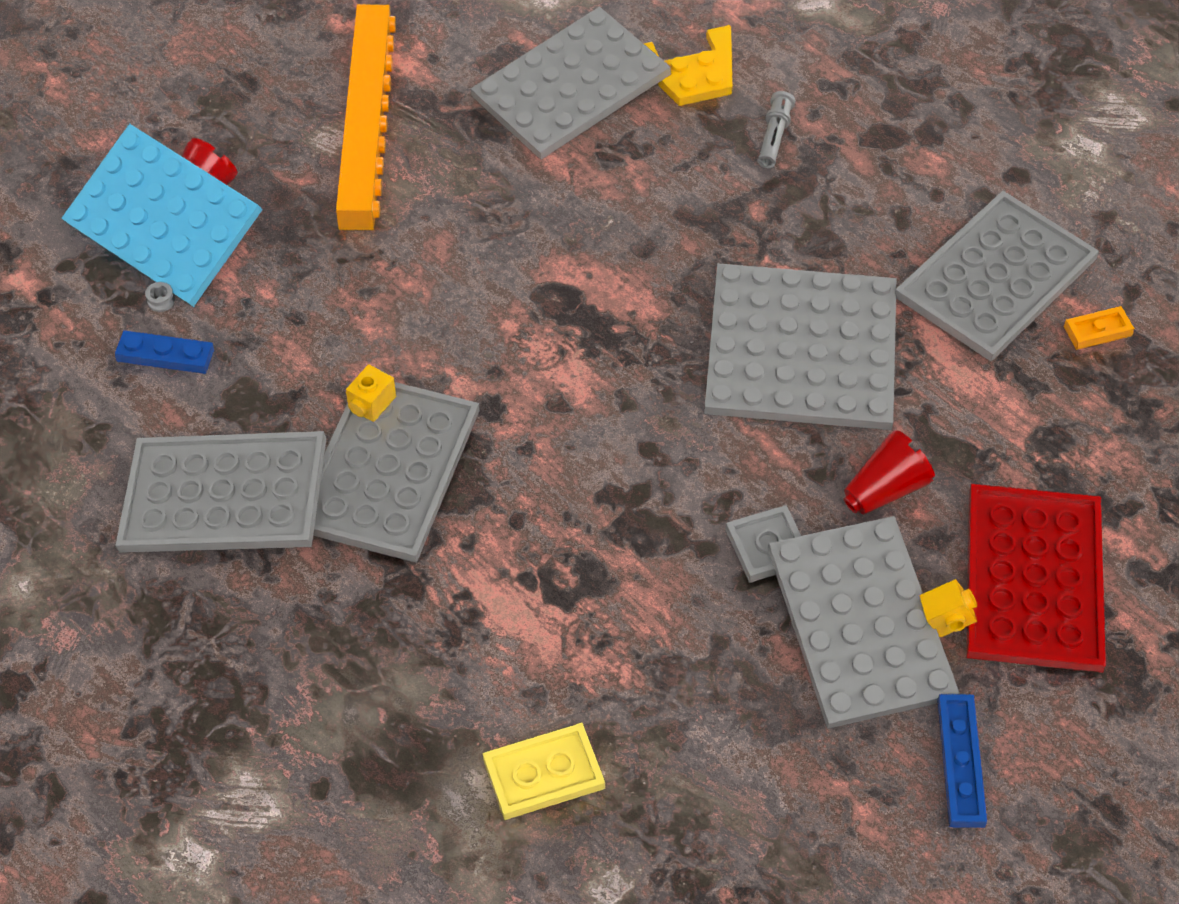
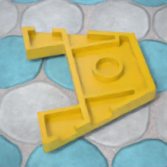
[643,25,733,106]

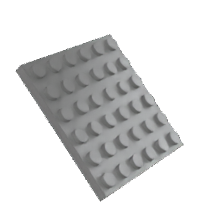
[704,263,897,430]

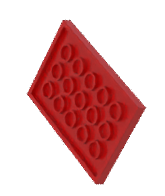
[966,484,1106,673]

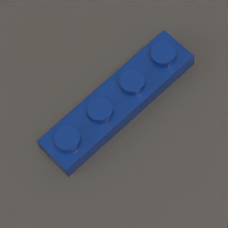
[937,694,987,828]

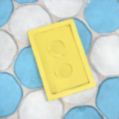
[482,723,605,820]

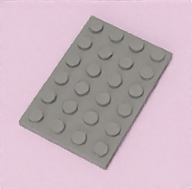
[470,6,671,160]
[895,191,1099,362]
[313,382,480,563]
[115,431,326,553]
[768,516,960,729]

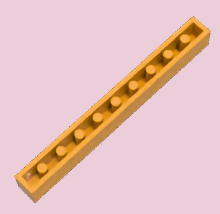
[336,4,396,230]

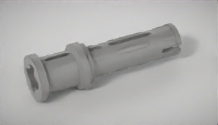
[757,91,796,169]

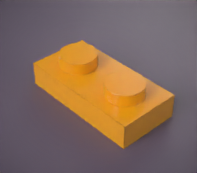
[1064,306,1135,350]

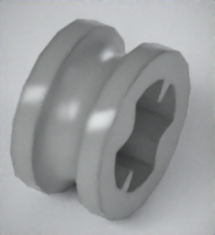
[145,282,175,312]

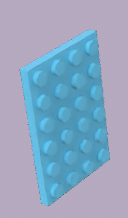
[61,123,263,307]

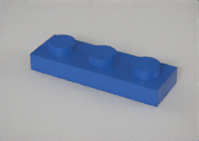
[115,330,214,374]

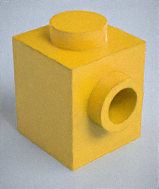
[346,364,396,422]
[919,579,977,638]

